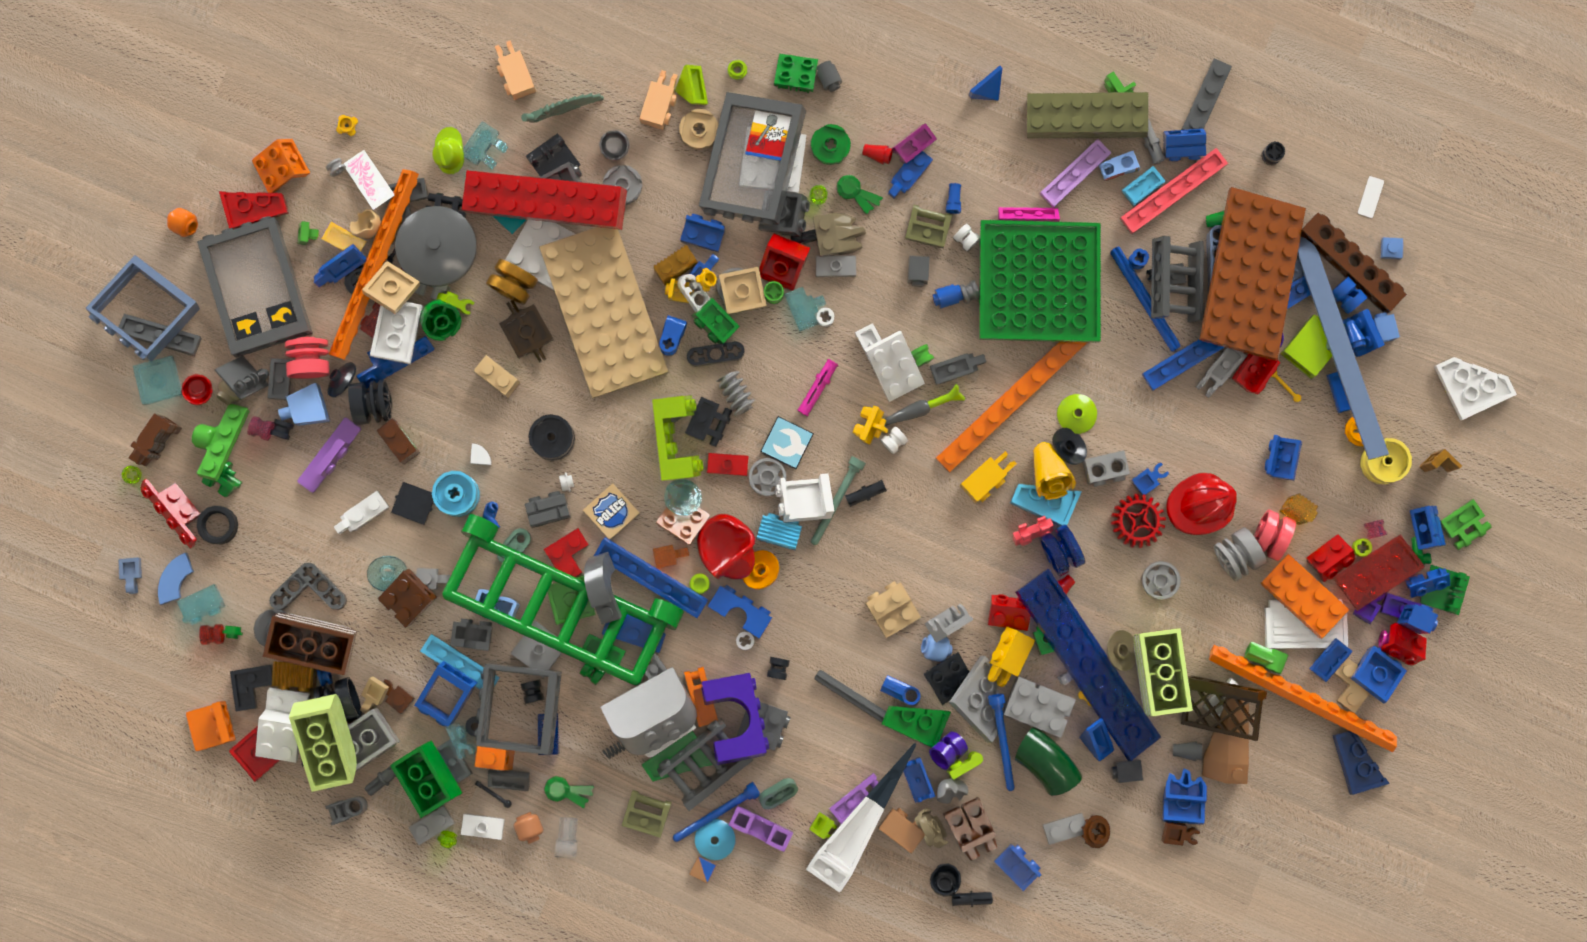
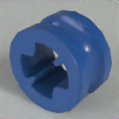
[317,669,333,687]

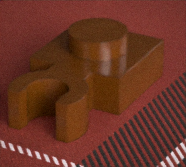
[384,679,415,714]
[1161,821,1200,846]

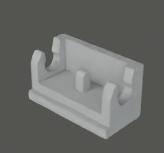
[924,604,973,643]

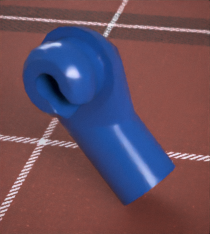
[482,501,500,528]

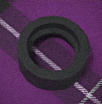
[197,506,238,545]

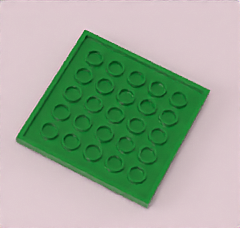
[979,220,1101,343]

